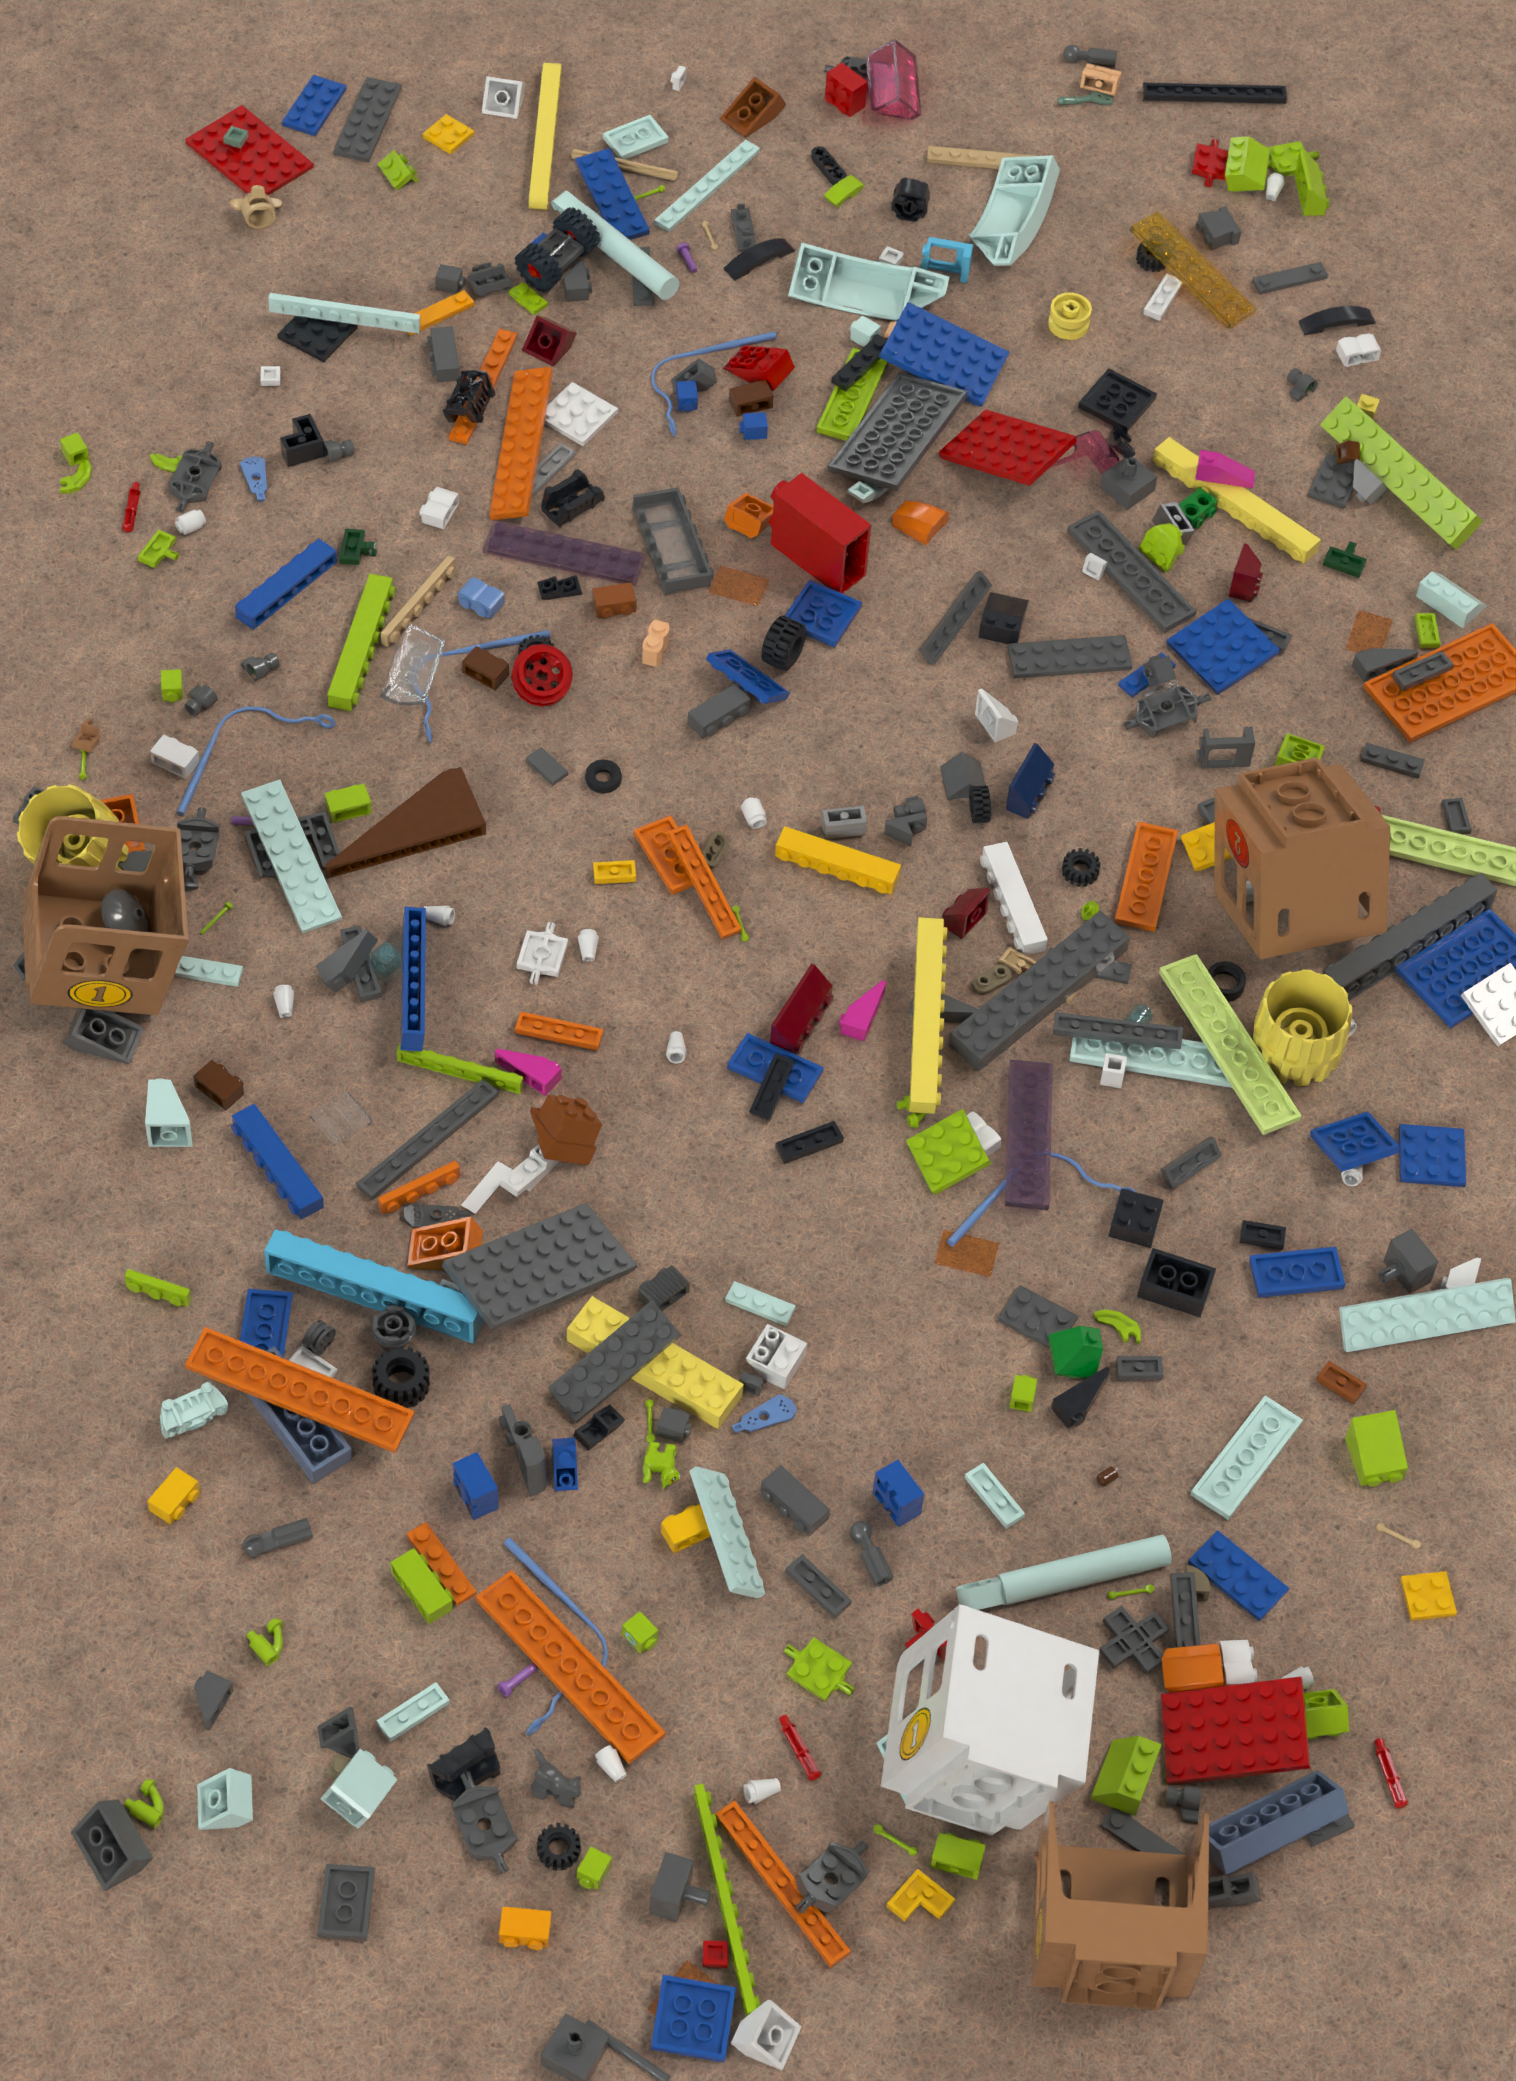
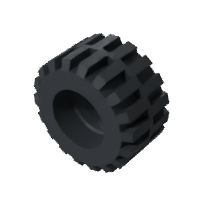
[761,615,806,671]
[372,1346,430,1408]

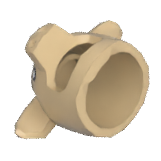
[230,185,282,228]

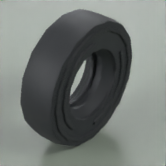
[585,759,622,793]

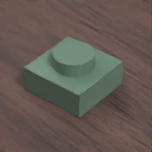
[223,126,249,148]

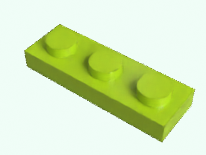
[124,1269,192,1307]

